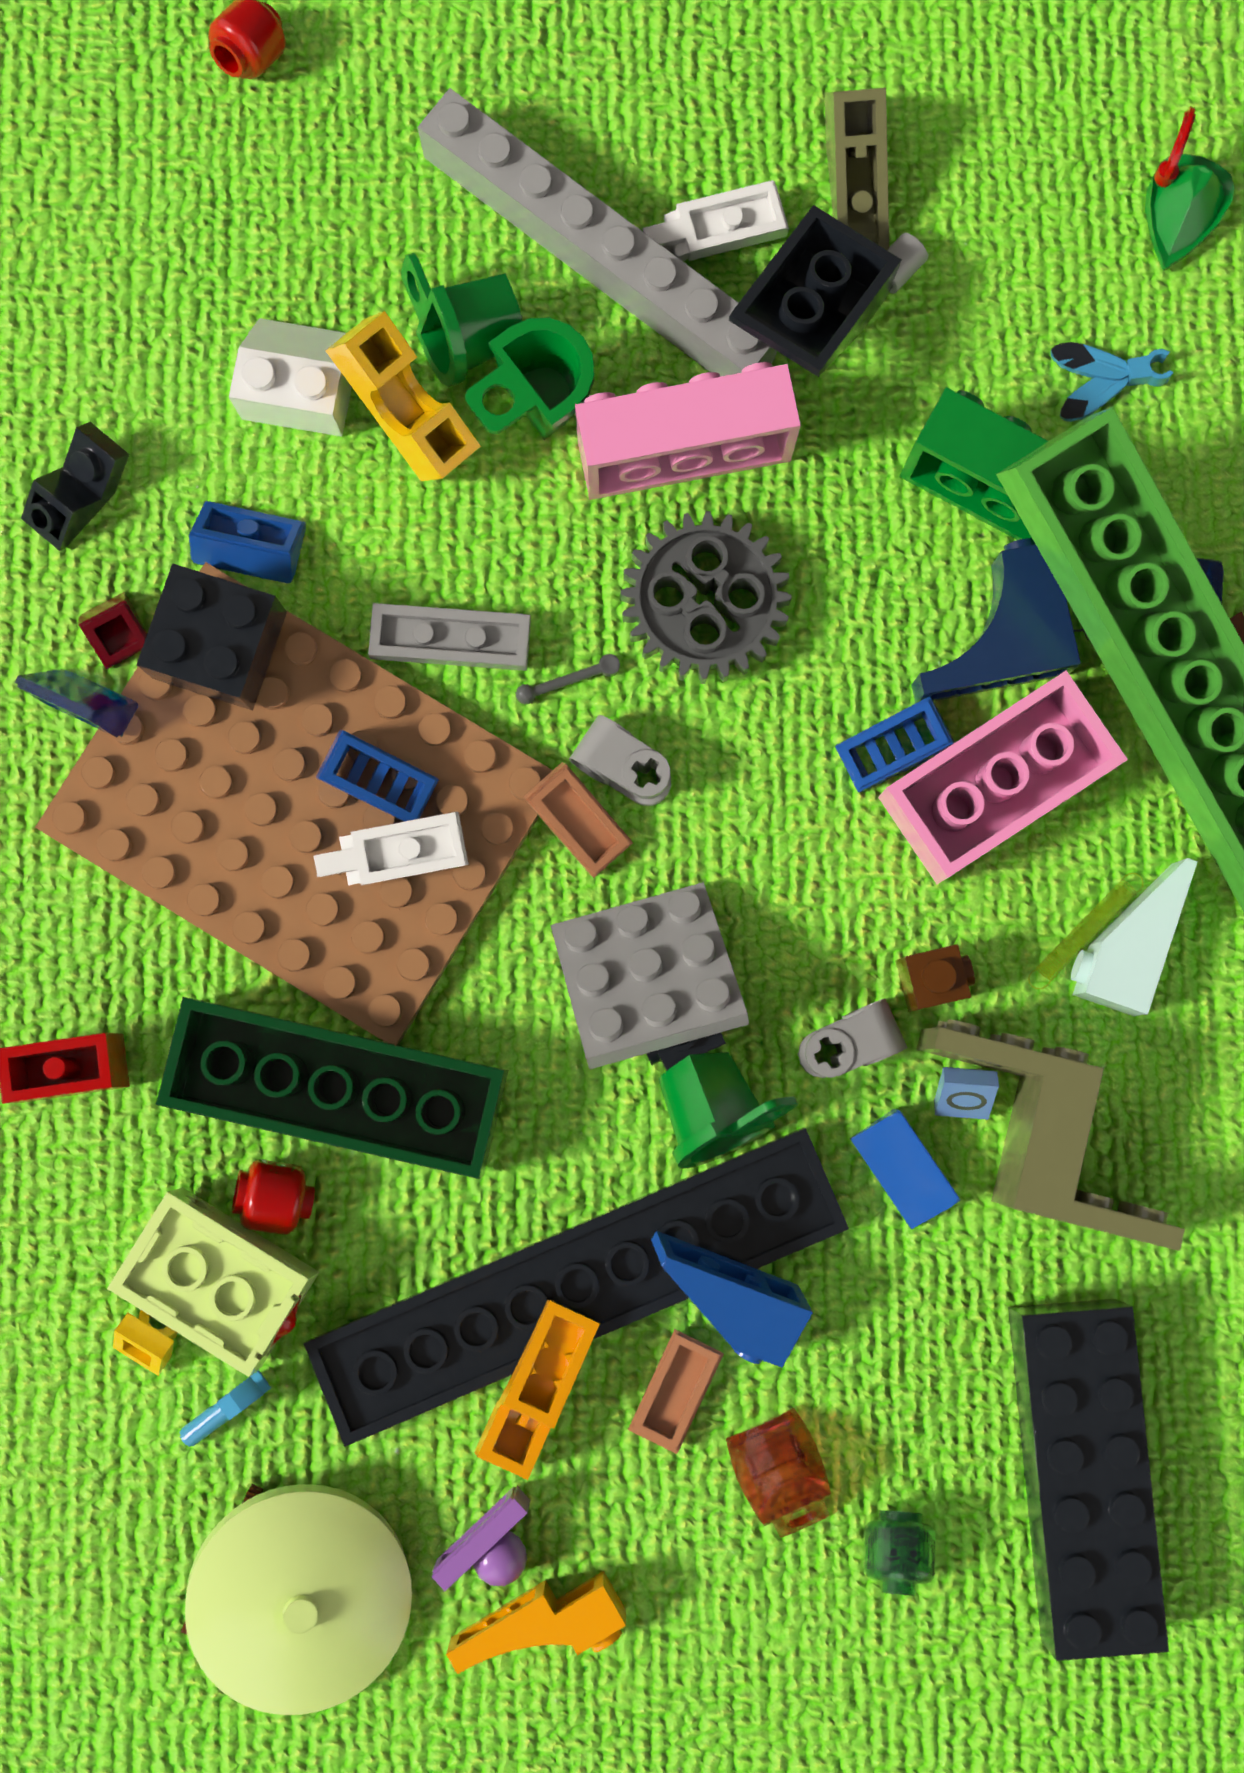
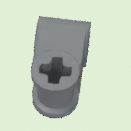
[569,715,671,806]
[798,998,908,1078]

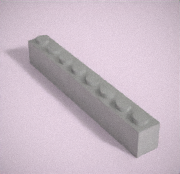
[418,88,777,376]

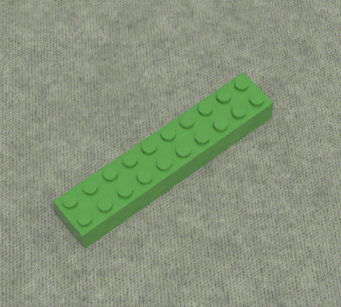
[996,407,1244,912]

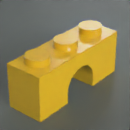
[325,311,481,481]

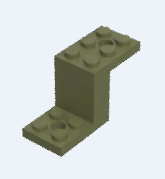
[917,1019,1185,1251]

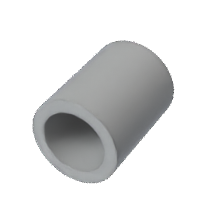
[887,233,928,294]

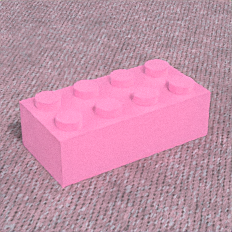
[575,362,801,500]
[878,670,1128,884]

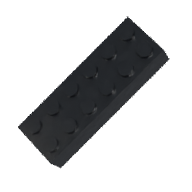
[1008,1299,1169,1661]

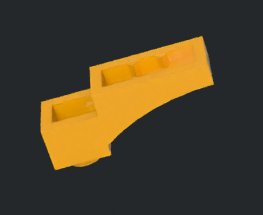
[474,1300,600,1480]
[446,1571,626,1674]

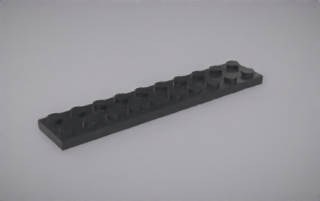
[303,1127,849,1447]

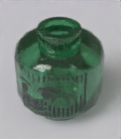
[863,1510,936,1596]

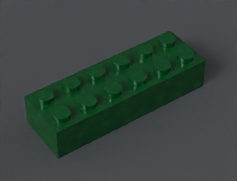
[156,997,508,1179]

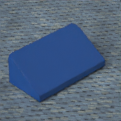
[189,501,306,583]
[850,1109,960,1229]

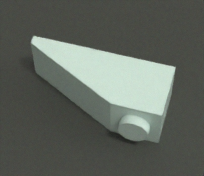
[1071,858,1198,1016]

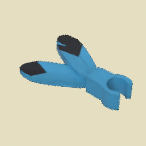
[1051,342,1173,422]

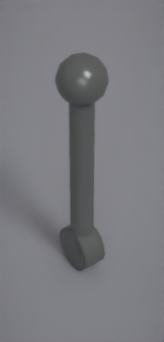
[515,654,620,705]

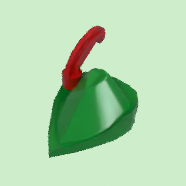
[1145,106,1235,271]

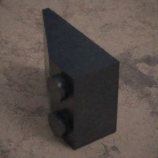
[728,205,902,377]

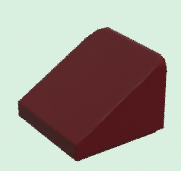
[78,592,147,669]

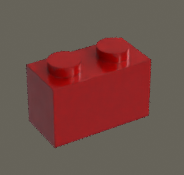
[0,1033,130,1104]

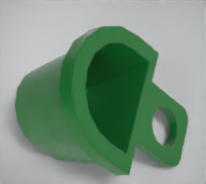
[401,253,522,387]
[465,317,595,440]
[658,1052,798,1169]

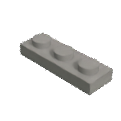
[368,603,531,671]

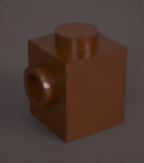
[896,944,975,1012]

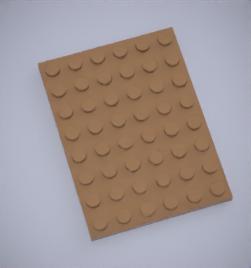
[35,562,553,1045]

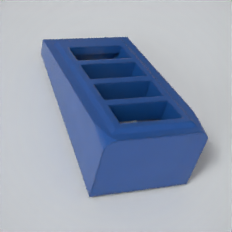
[835,697,955,793]
[316,730,439,822]

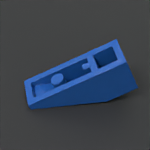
[652,1231,813,1367]

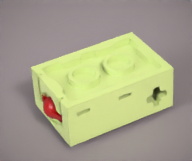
[107,1188,319,1377]

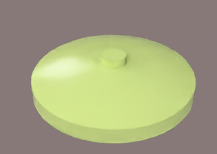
[185,1484,412,1715]

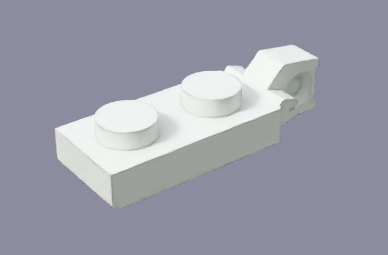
[643,180,789,261]
[314,812,469,885]

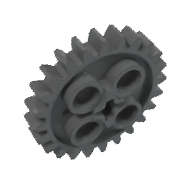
[621,511,792,684]

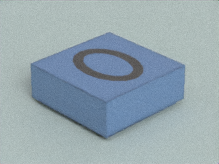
[934,1067,999,1120]

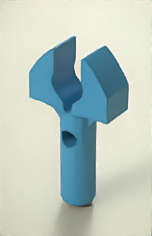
[180,1370,271,1447]

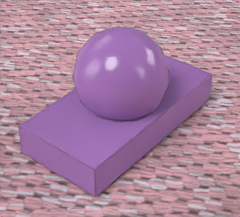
[432,1486,530,1591]

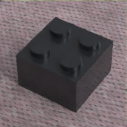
[136,563,287,711]

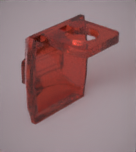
[726,1408,832,1537]

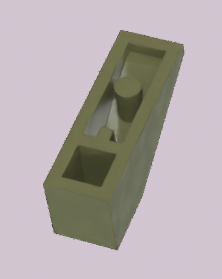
[825,88,889,250]

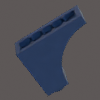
[911,538,1081,704]

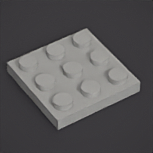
[550,882,749,1069]

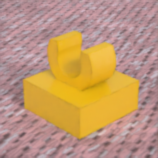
[113,1310,178,1376]

